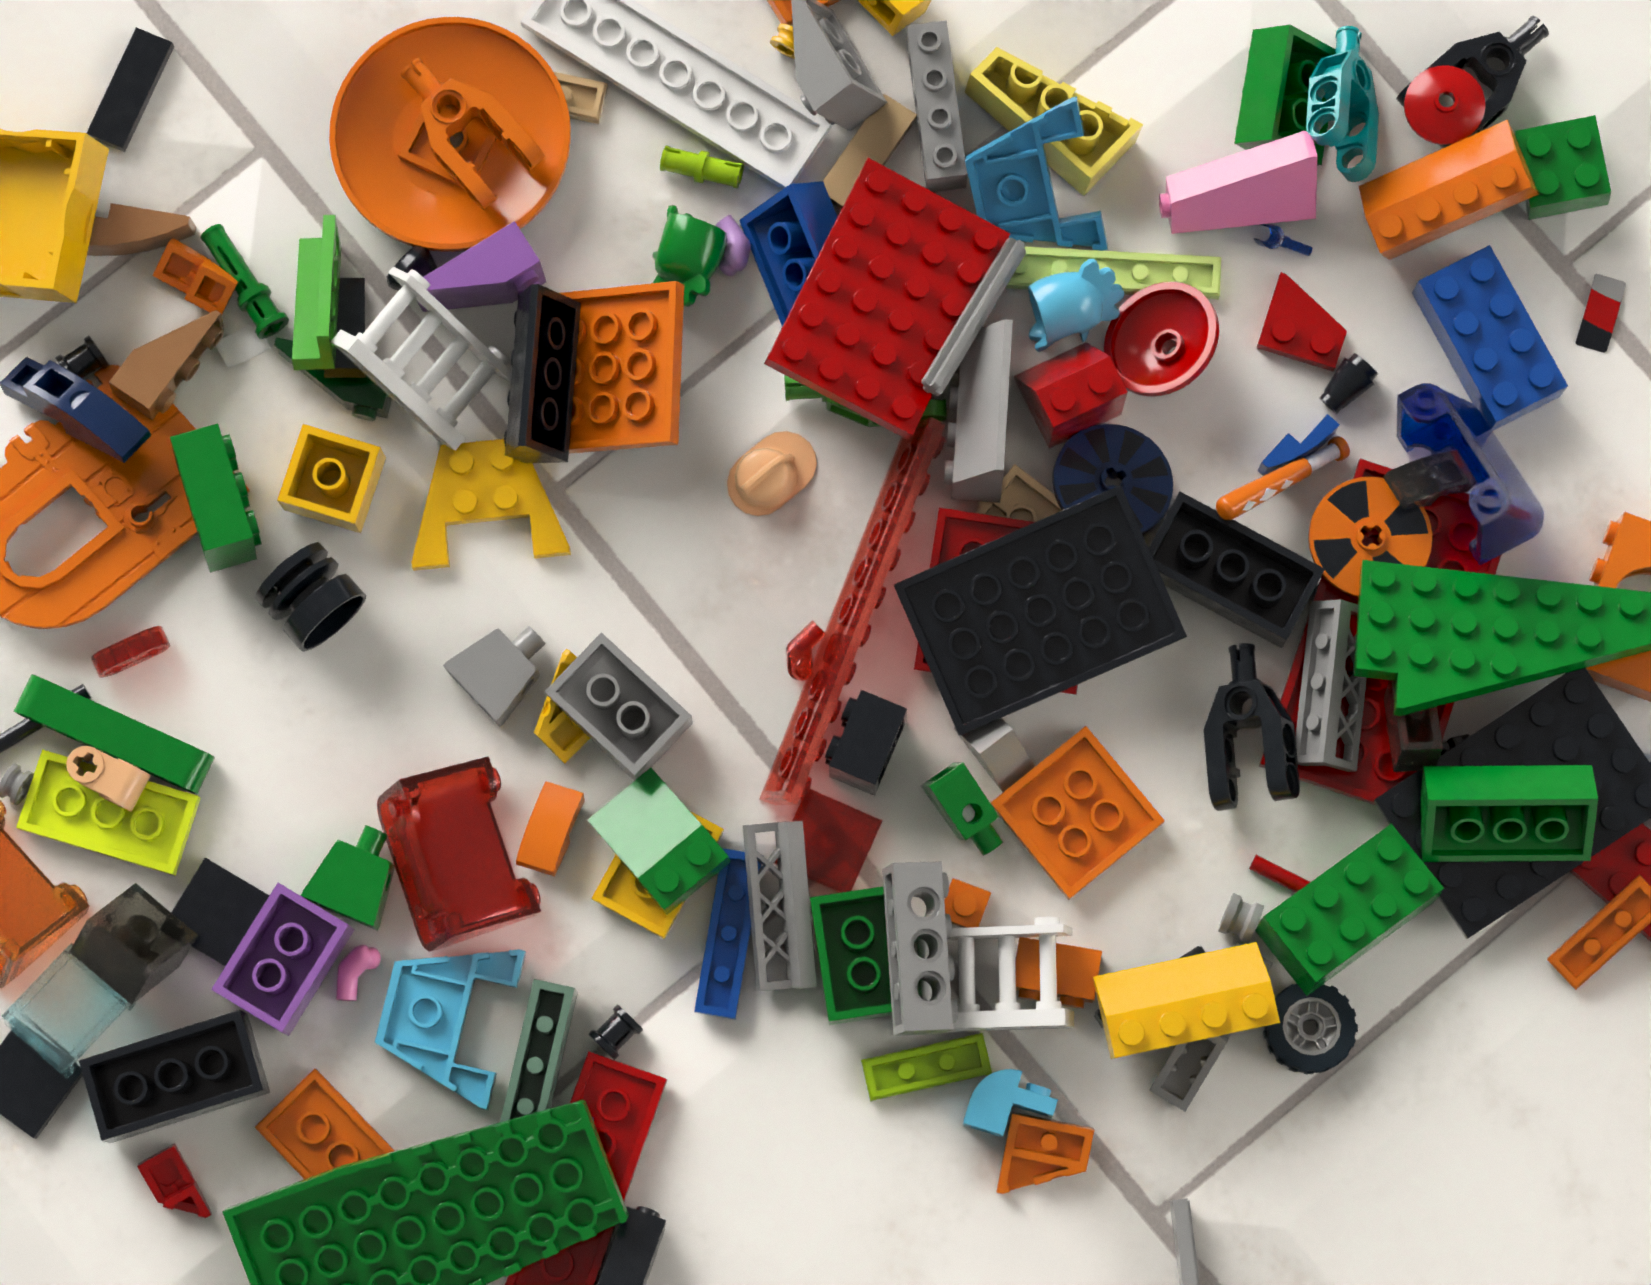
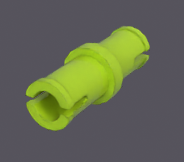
[660,145,744,189]

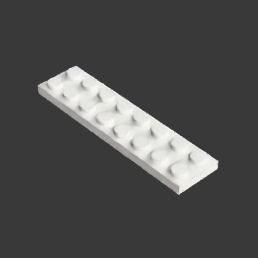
[520,0,832,189]

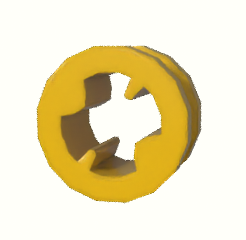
[770,23,795,59]

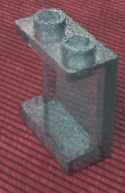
[2,942,136,1079]

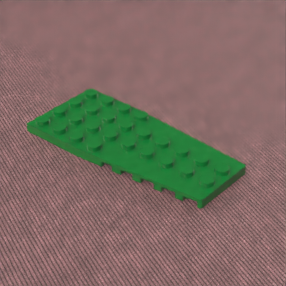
[222,1100,629,1285]

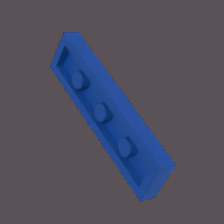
[694,848,764,1020]

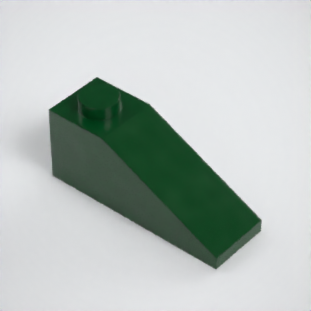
[274,337,392,421]

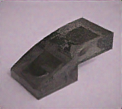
[1383,450,1477,509]

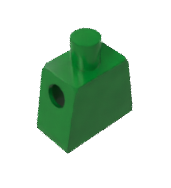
[920,762,1003,856]
[301,825,395,931]

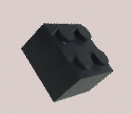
[825,690,907,796]

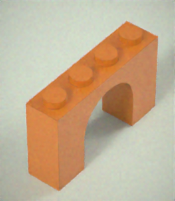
[1586,512,1651,702]

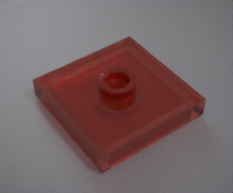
[774,787,883,893]

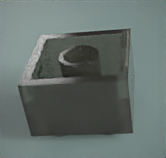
[69,883,198,1005]

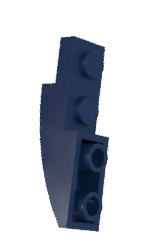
[0,357,151,463]

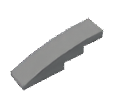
[1150,941,1273,1112]

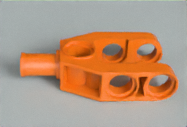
[401,58,545,210]

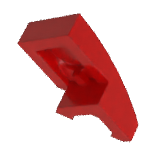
[137,1143,212,1218]

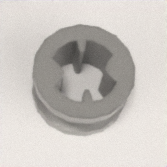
[0,763,34,805]

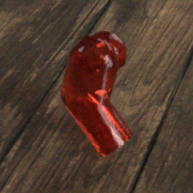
[786,620,826,681]

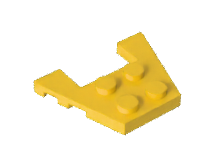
[411,439,571,571]

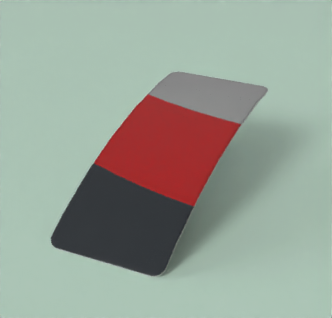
[1576,274,1626,353]

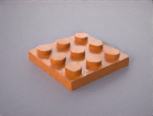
[991,726,1165,900]

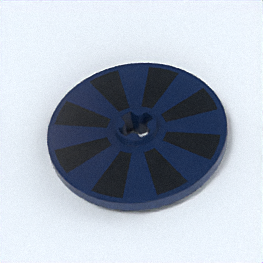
[1052,424,1173,535]

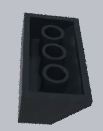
[504,284,581,463]

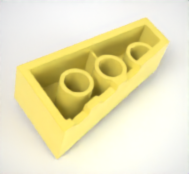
[964,47,1143,196]

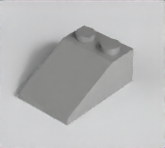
[791,0,887,131]
[545,632,693,781]

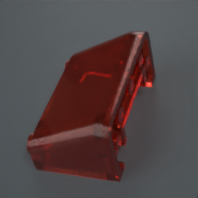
[377,756,541,952]

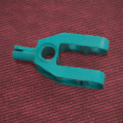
[1306,26,1379,182]

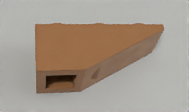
[109,310,224,420]

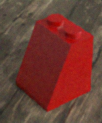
[1014,342,1128,449]

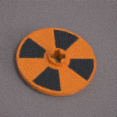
[1308,477,1432,598]

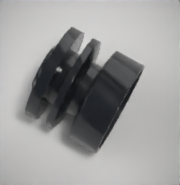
[255,542,367,652]

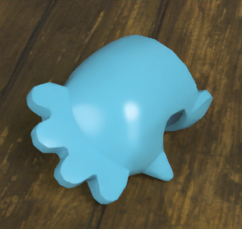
[1028,259,1124,352]

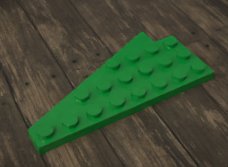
[1354,560,1651,716]

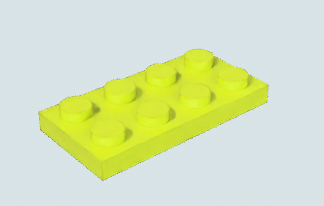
[16,749,201,876]

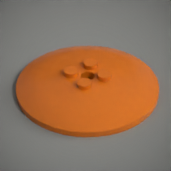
[329,17,571,252]

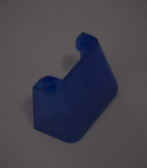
[1396,383,1544,566]

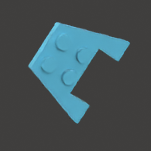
[375,949,526,1110]

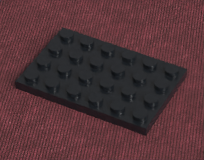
[893,485,1187,736]
[1373,668,1651,939]

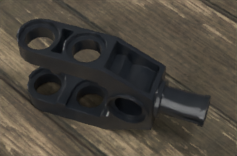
[1396,16,1549,149]
[1204,643,1300,811]

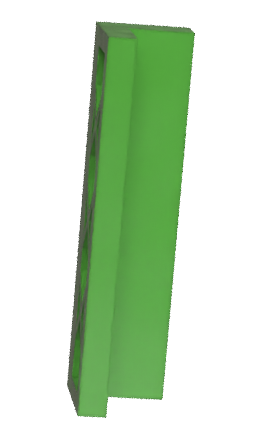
[292,215,341,370]

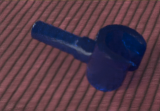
[1254,223,1313,256]

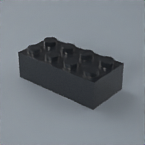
[1149,491,1325,648]
[79,1010,270,1143]

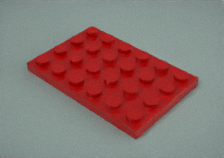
[764,158,1010,440]

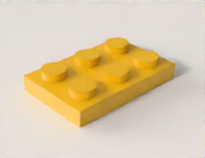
[591,811,724,939]

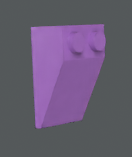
[417,221,546,312]

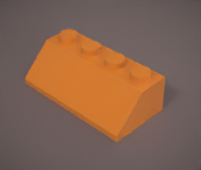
[1359,120,1539,260]

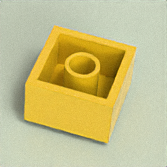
[277,424,386,533]

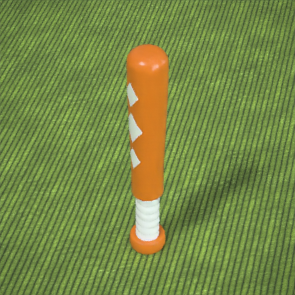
[1216,436,1350,520]

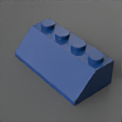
[739,181,837,326]

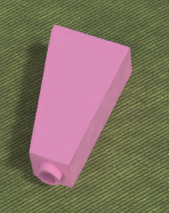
[1159,131,1318,234]

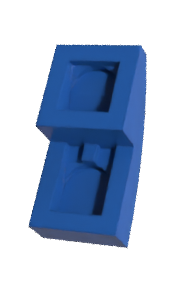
[1258,414,1340,476]

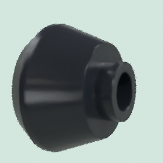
[386,245,438,291]

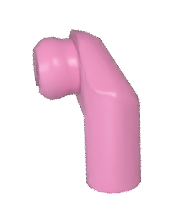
[336,945,381,1001]

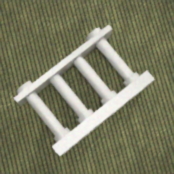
[331,267,512,451]
[915,917,1074,1032]

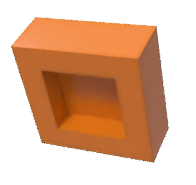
[944,878,991,928]

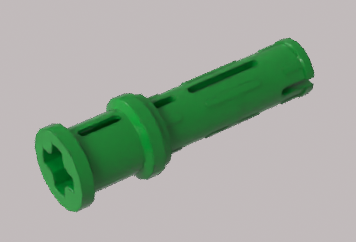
[200,224,289,339]

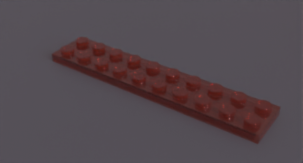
[759,417,945,805]

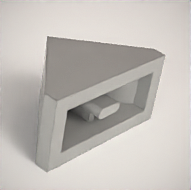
[954,718,1035,793]

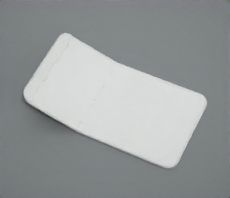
[215,322,277,368]

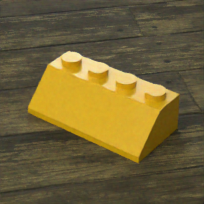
[1093,942,1280,1059]

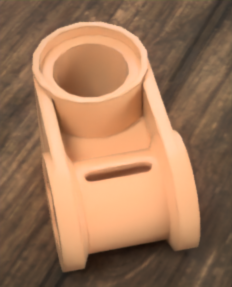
[66,746,151,812]

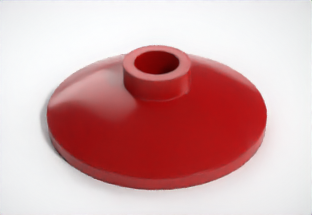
[1404,65,1485,145]

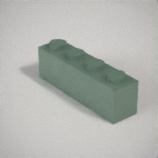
[500,979,578,1122]

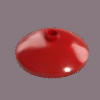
[1104,282,1219,397]

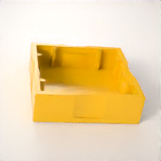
[0,129,109,303]

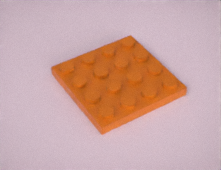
[560,281,684,454]

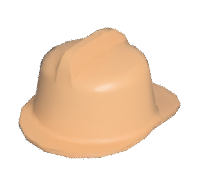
[727,431,817,516]

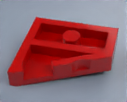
[1256,272,1347,372]

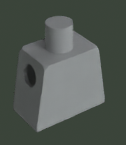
[443,626,546,727]

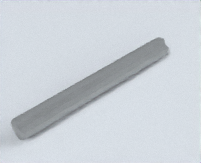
[922,238,1026,396]

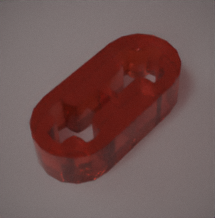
[91,626,170,678]

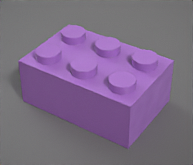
[211,882,355,1036]

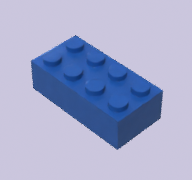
[1412,245,1568,433]

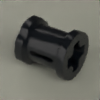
[55,335,110,379]
[588,1004,643,1060]

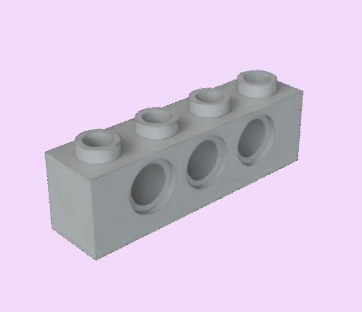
[906,20,967,192]
[882,861,958,1036]

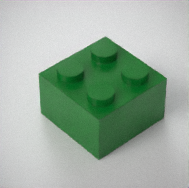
[1514,115,1611,220]

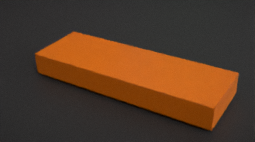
[1547,874,1651,990]

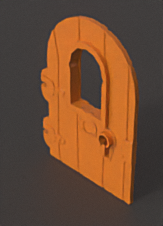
[0,365,250,629]

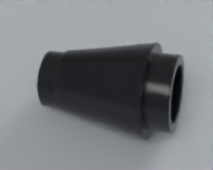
[1319,353,1378,414]

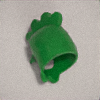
[652,205,727,307]

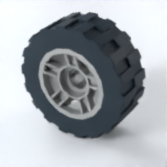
[1263,984,1358,1074]

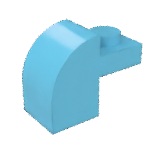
[962,1069,1058,1137]

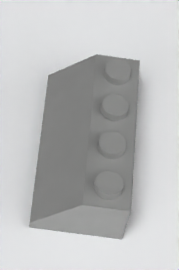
[944,319,1013,503]

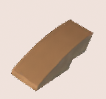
[87,203,196,256]

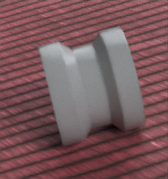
[1218,893,1264,944]

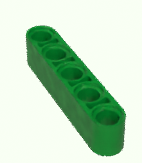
[13,674,215,795]

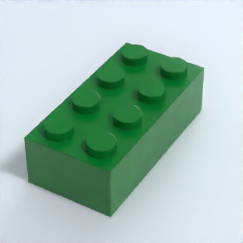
[1255,824,1444,996]

